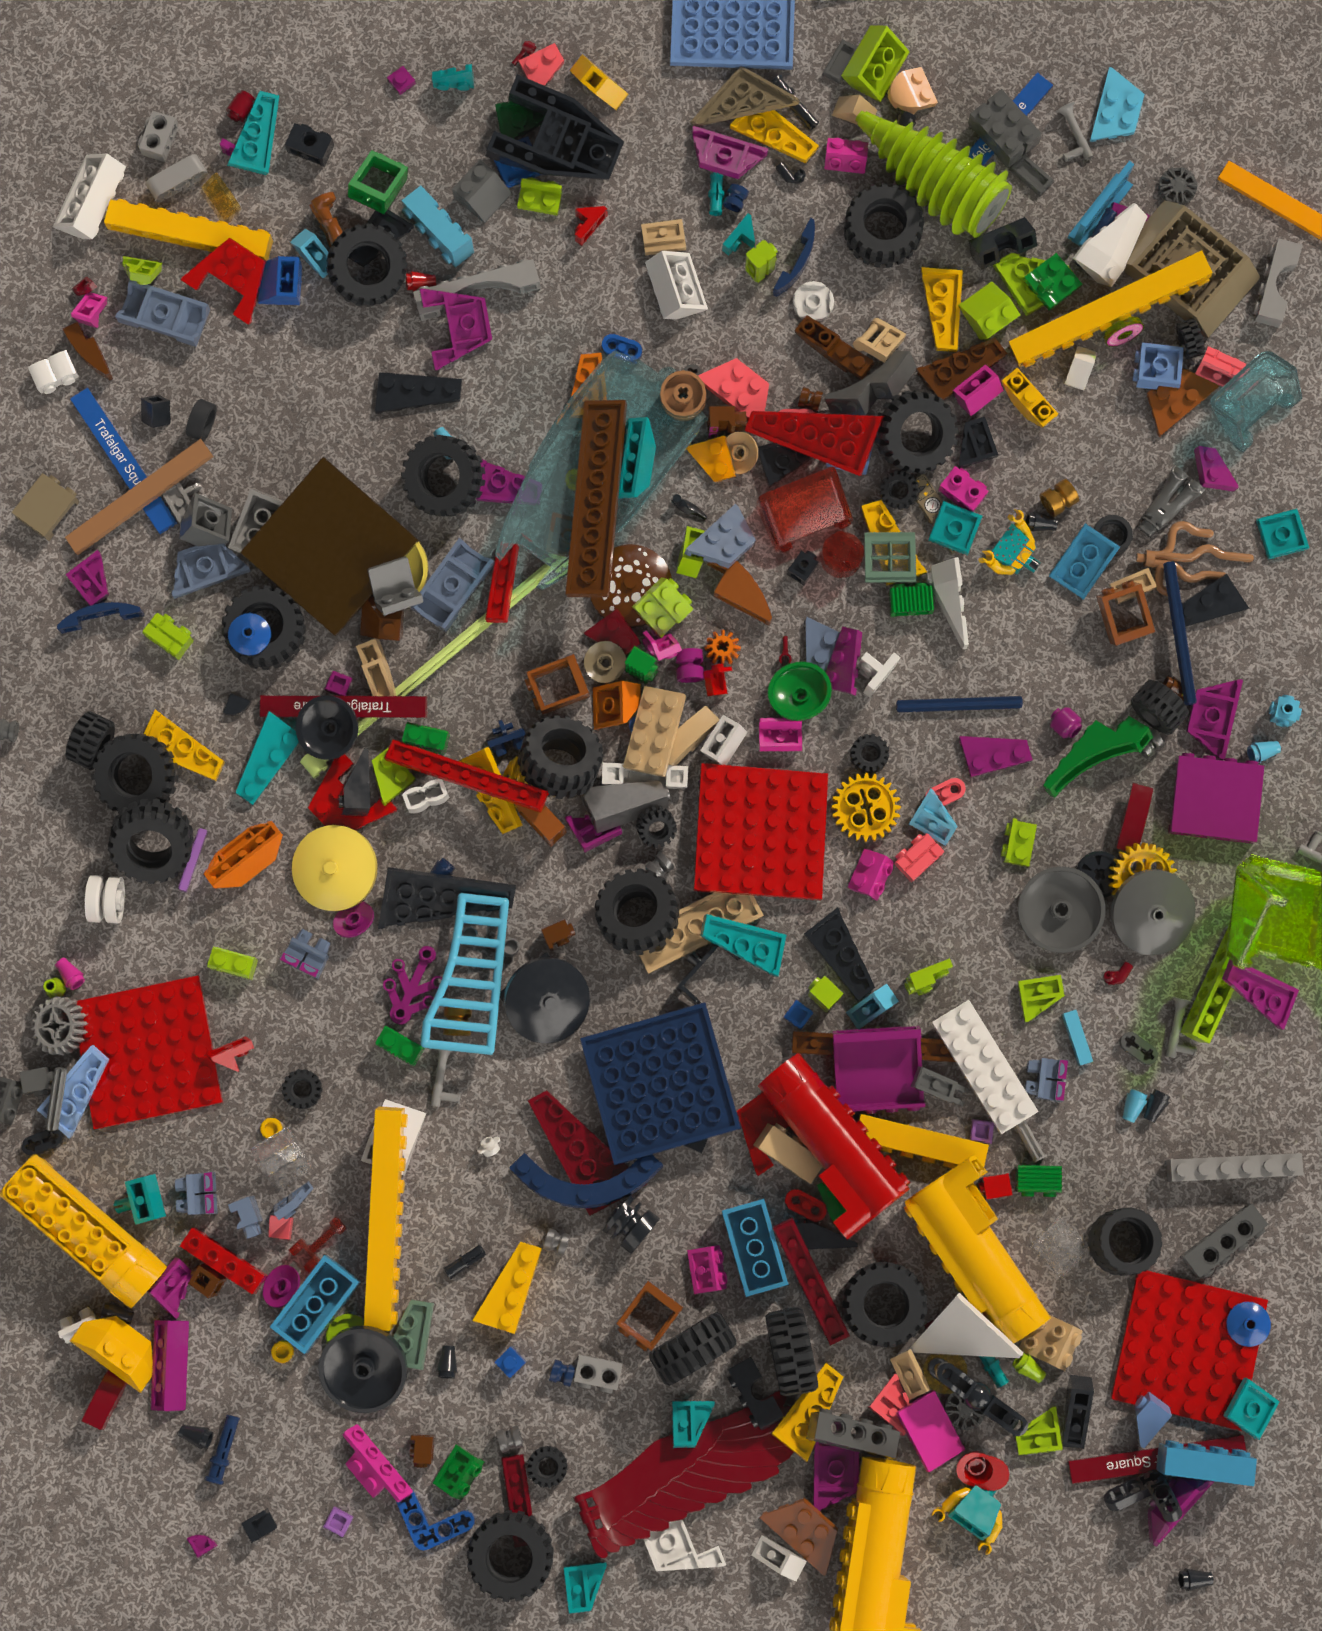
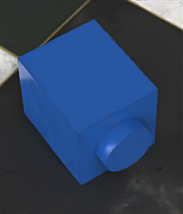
[495,1346,527,1378]

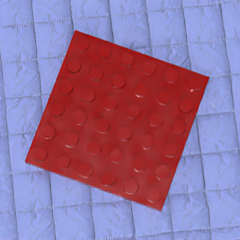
[693,763,828,901]
[76,975,223,1130]
[1110,1270,1268,1431]

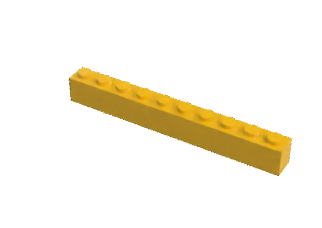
[1009,250,1213,368]
[364,1106,408,1331]

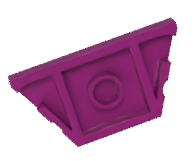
[692,126,768,179]
[1186,679,1243,760]
[813,1442,859,1511]

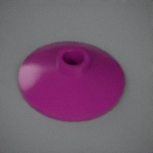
[333,902,374,938]
[263,1265,300,1308]

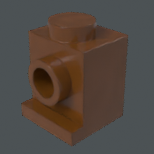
[541,919,576,951]
[188,1263,228,1299]
[410,1434,435,1468]

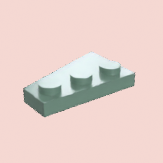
[393,1300,434,1370]

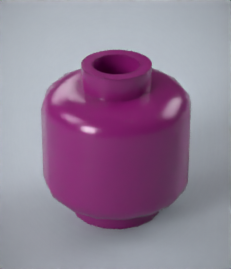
[1050,707,1082,739]

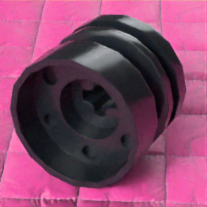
[602,1195,660,1254]

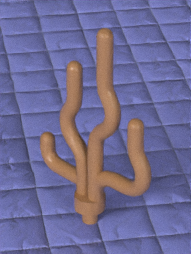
[1136,521,1254,596]

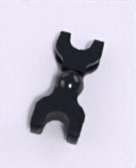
[927,1357,1028,1436]

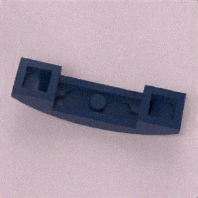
[773,218,815,297]
[57,602,145,634]

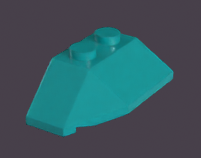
[618,417,656,499]

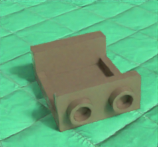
[11,473,79,541]

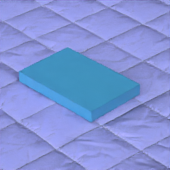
[1049,523,1120,600]

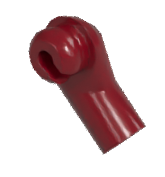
[1103,962,1134,985]

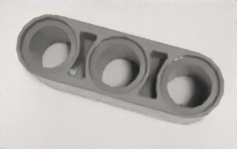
[146,154,208,203]

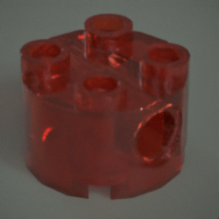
[821,531,864,578]

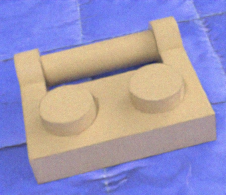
[853,318,906,363]

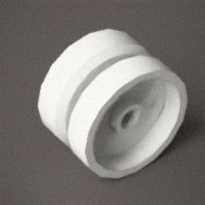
[85,875,125,924]

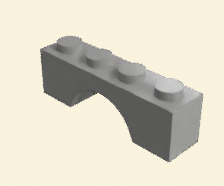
[1253,238,1302,328]

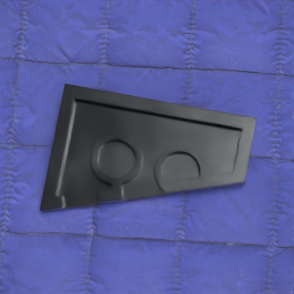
[758,442,812,488]
[1182,574,1250,627]

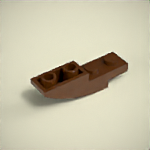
[794,315,874,380]

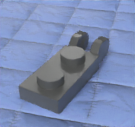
[911,1066,969,1107]

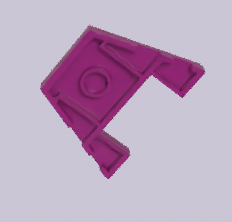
[419,288,492,370]

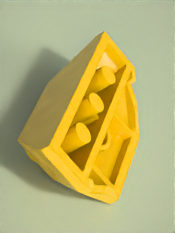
[70,1316,153,1393]

